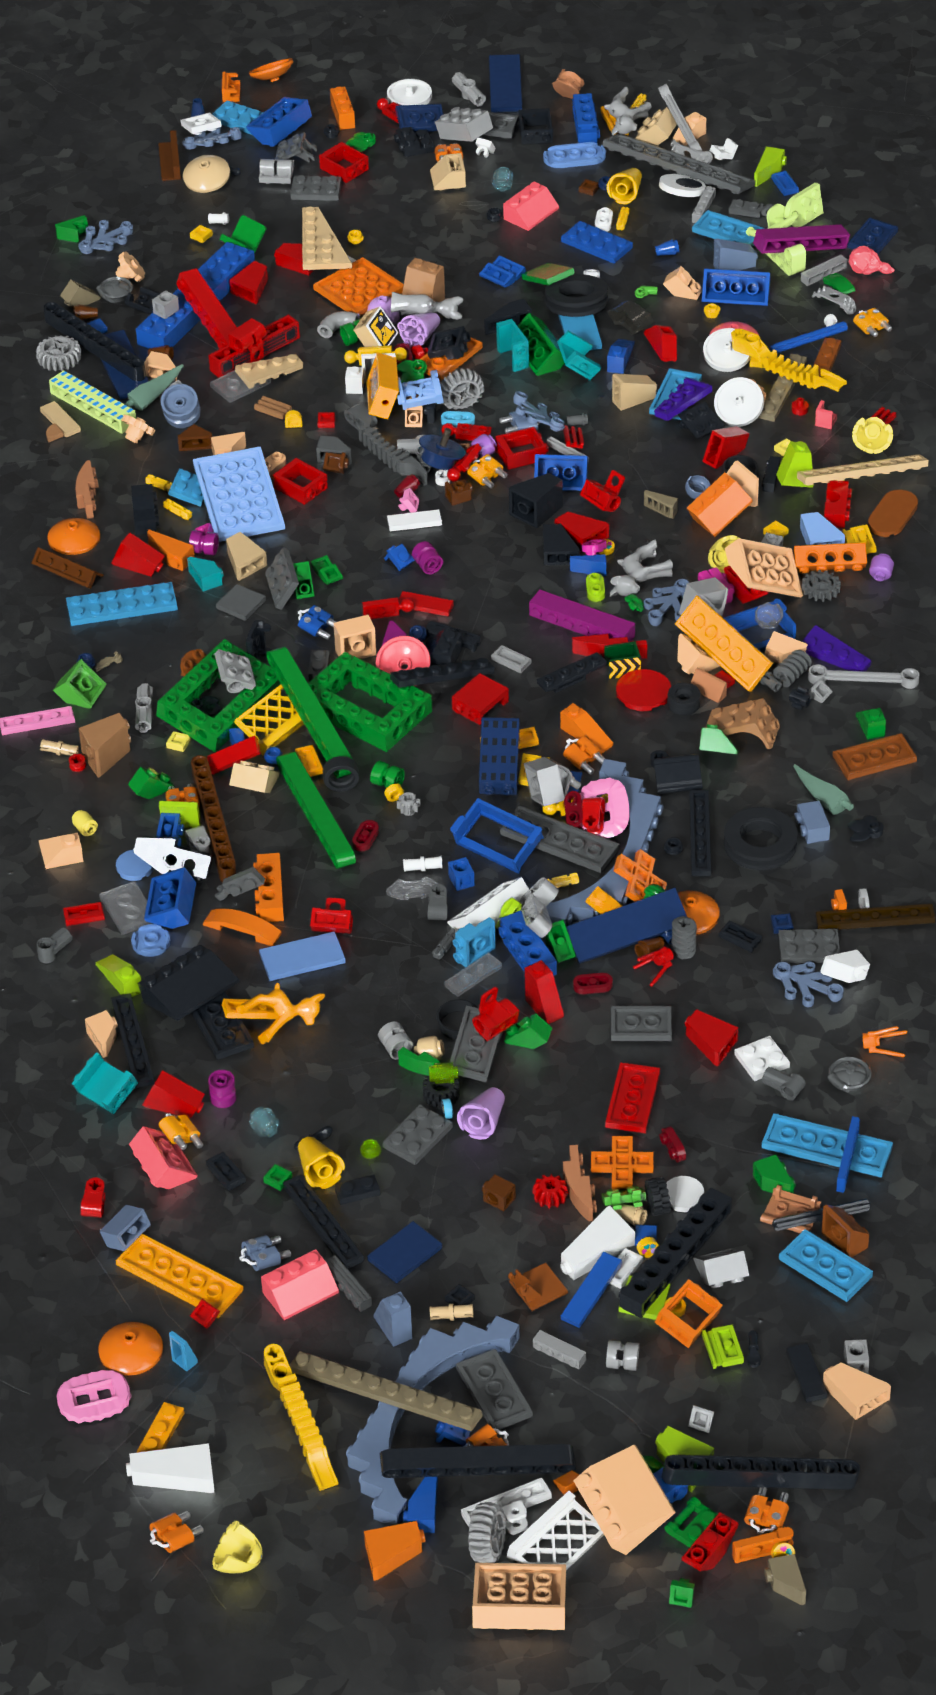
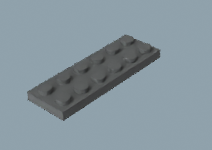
[500,806,619,873]

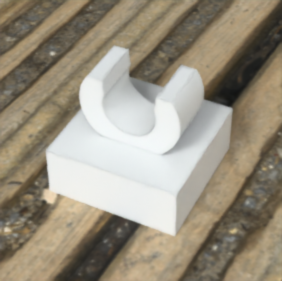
[476,138,496,158]

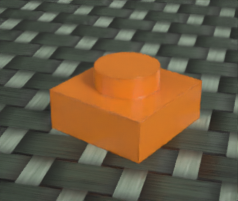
[831,889,847,910]

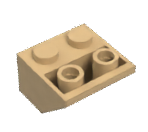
[635,107,677,145]
[430,153,466,190]
[229,761,280,793]

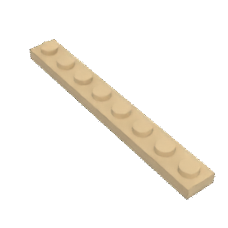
[797,454,928,485]

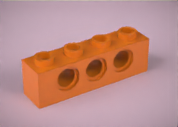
[793,543,867,574]
[253,853,284,922]

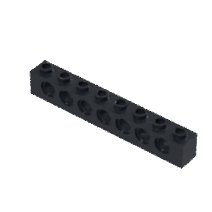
[618,1188,732,1318]

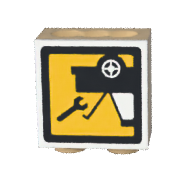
[353,306,398,347]

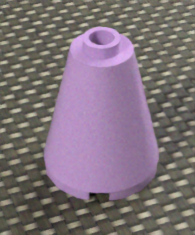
[457,1087,505,1140]

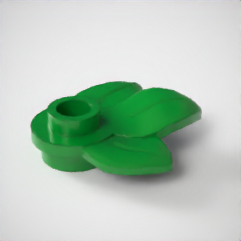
[346,132,376,152]
[397,359,427,383]

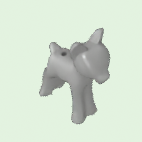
[604,87,651,136]
[391,292,463,320]
[609,539,673,597]

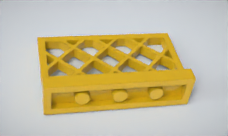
[234,685,304,756]

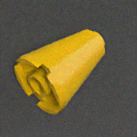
[607,168,642,204]
[298,1137,345,1189]

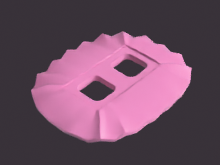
[580,777,629,839]
[56,1370,131,1424]

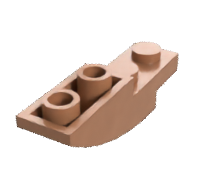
[75,460,99,519]
[563,1145,597,1221]

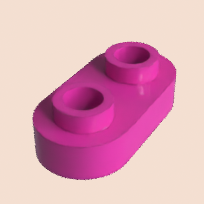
[582,539,607,555]

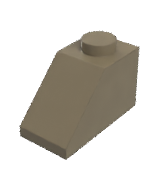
[60,279,101,307]
[764,1554,806,1605]

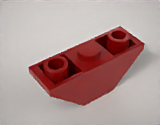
[644,325,677,362]
[724,566,768,604]
[681,1512,739,1571]

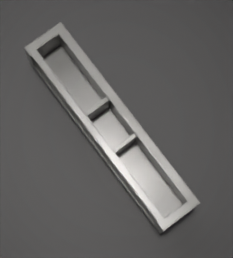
[692,186,716,223]
[801,255,848,286]

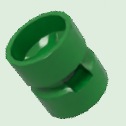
[340,318,362,346]
[370,761,405,788]

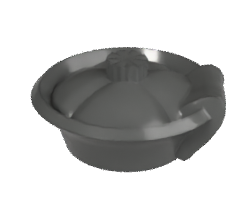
[96,277,133,303]
[827,1057,872,1093]

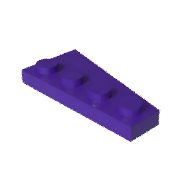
[654,377,713,421]
[801,625,871,672]

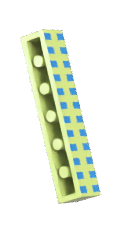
[49,370,136,434]

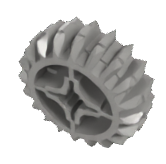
[36,335,81,372]
[440,368,484,410]
[468,1502,506,1563]

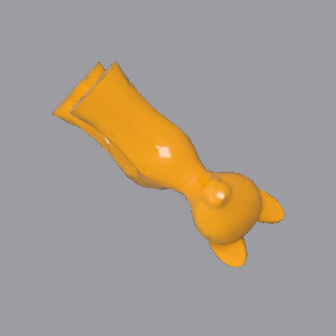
[236,983,325,1044]

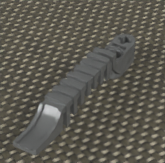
[344,403,427,486]

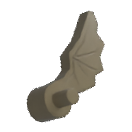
[95,651,123,672]

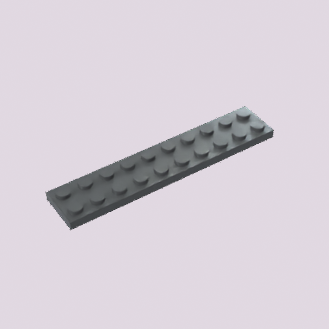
[602,133,756,194]

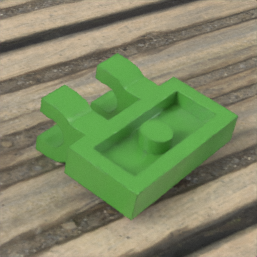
[601,1186,646,1210]

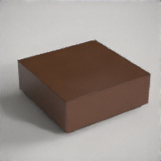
[579,179,600,196]

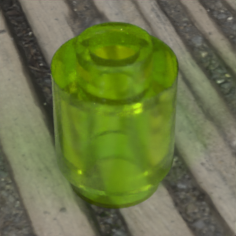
[429,1062,458,1084]

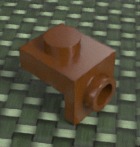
[323,452,349,474]

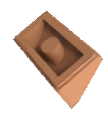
[691,667,727,703]

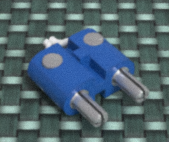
[298,605,336,640]

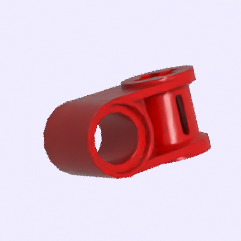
[582,797,605,835]
[81,1177,106,1218]

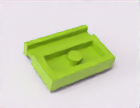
[702,1325,744,1369]

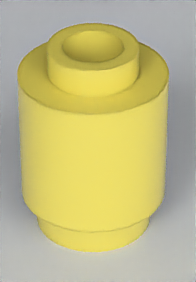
[72,810,98,836]

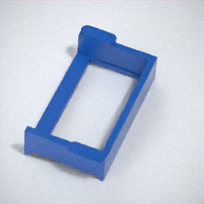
[724,599,796,652]
[450,798,544,874]

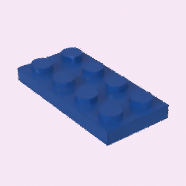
[561,221,633,264]

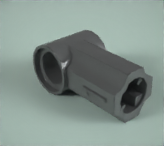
[37,927,72,963]
[762,1067,806,1100]

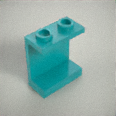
[496,319,529,372]
[557,330,601,380]
[72,1052,138,1114]

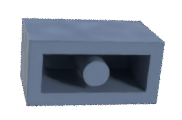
[794,801,830,844]
[100,1205,151,1251]

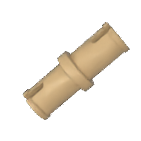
[40,739,80,756]
[430,1303,474,1321]

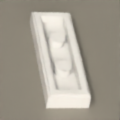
[387,509,442,531]

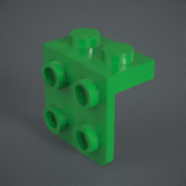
[219,215,266,254]

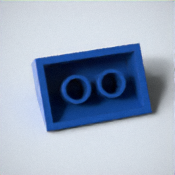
[534,454,588,491]
[144,867,196,929]

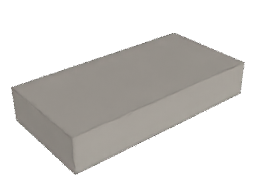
[491,645,531,673]

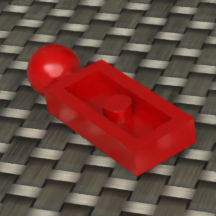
[377,98,399,124]
[441,423,492,441]
[447,443,482,482]
[362,597,414,619]

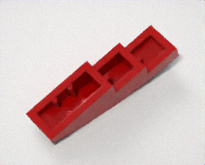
[572,634,647,659]

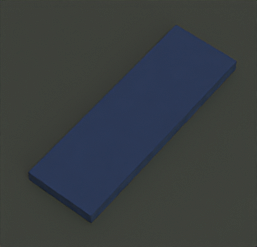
[489,54,522,112]
[101,330,148,399]
[566,888,687,964]

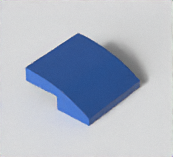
[479,255,526,287]

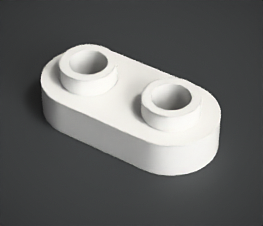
[595,207,613,232]

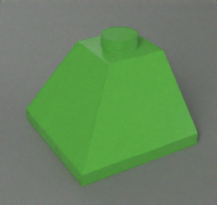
[53,659,107,709]

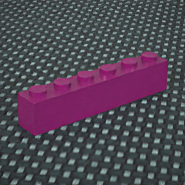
[753,224,850,254]
[529,590,635,642]

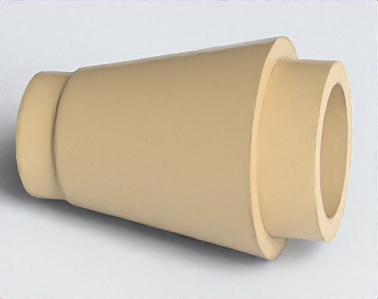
[615,1204,647,1226]

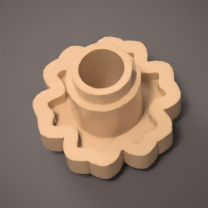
[115,252,145,282]
[121,414,155,444]

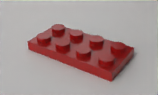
[605,1062,660,1134]

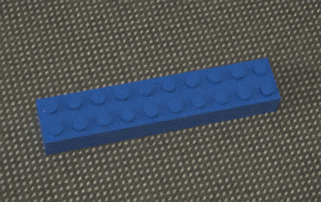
[136,242,255,349]

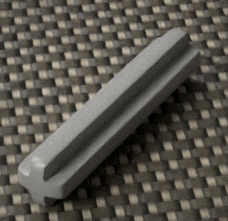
[547,437,589,462]

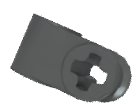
[428,884,448,920]

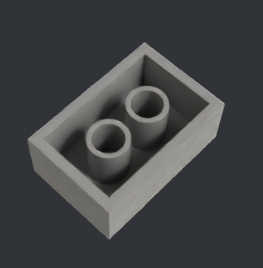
[435,107,493,142]

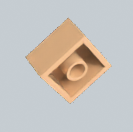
[334,615,376,659]

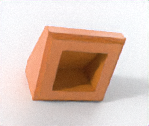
[553,1471,579,1495]

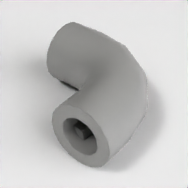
[317,311,360,338]

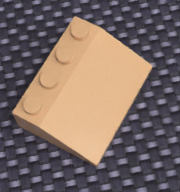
[725,538,803,598]
[573,1445,676,1555]
[472,1563,566,1630]

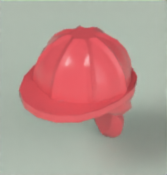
[849,246,894,275]

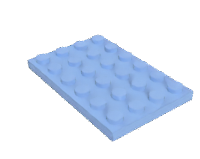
[193,447,285,542]

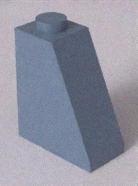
[713,239,758,271]
[374,1291,412,1347]

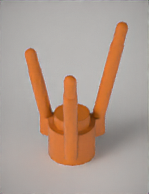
[862,1026,907,1057]

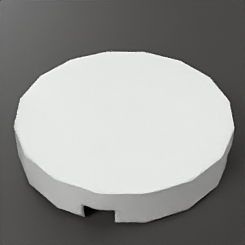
[666,1176,704,1212]

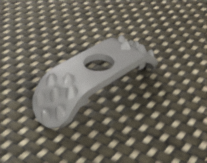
[671,139,713,164]
[811,286,856,315]

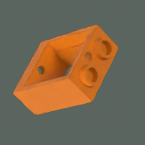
[655,1279,723,1348]

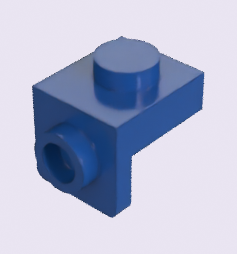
[384,544,415,571]

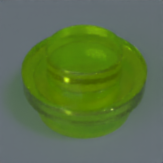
[360,1139,381,1159]

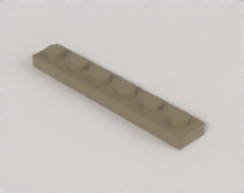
[758,354,807,422]

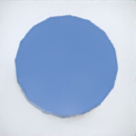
[116,850,154,881]
[131,924,171,957]

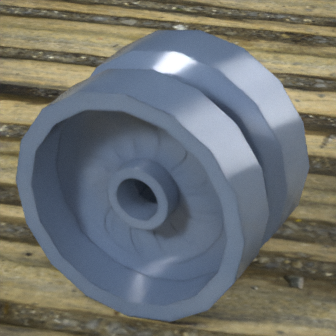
[161,384,201,428]

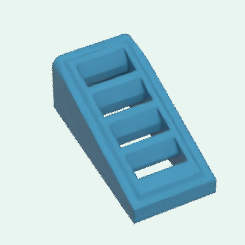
[169,1331,198,1371]

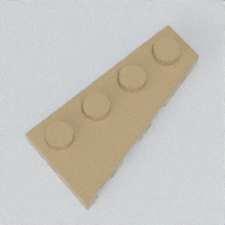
[235,354,303,389]

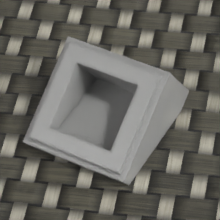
[808,679,833,703]

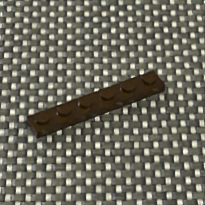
[815,904,935,930]

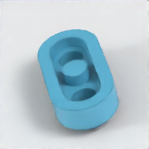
[441,411,475,427]

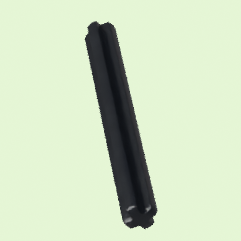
[772,1199,871,1231]

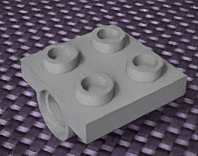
[259,159,294,184]
[215,649,256,693]

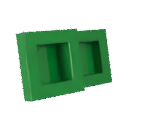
[823,273,855,294]
[311,555,343,585]
[398,1047,440,1076]

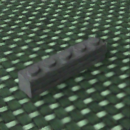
[325,1255,372,1312]

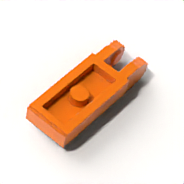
[732,1527,794,1563]

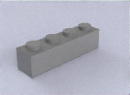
[533,1330,586,1369]

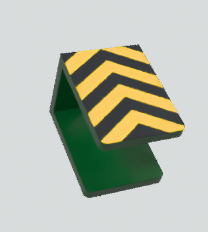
[604,641,641,679]

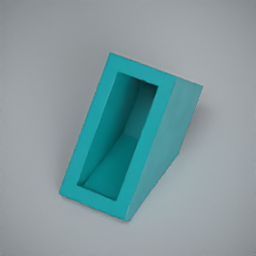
[187,557,224,592]

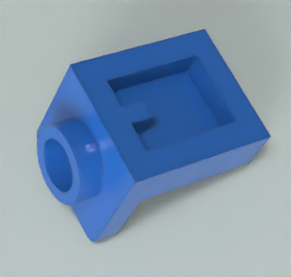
[435,1421,470,1446]

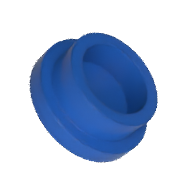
[264,747,283,764]

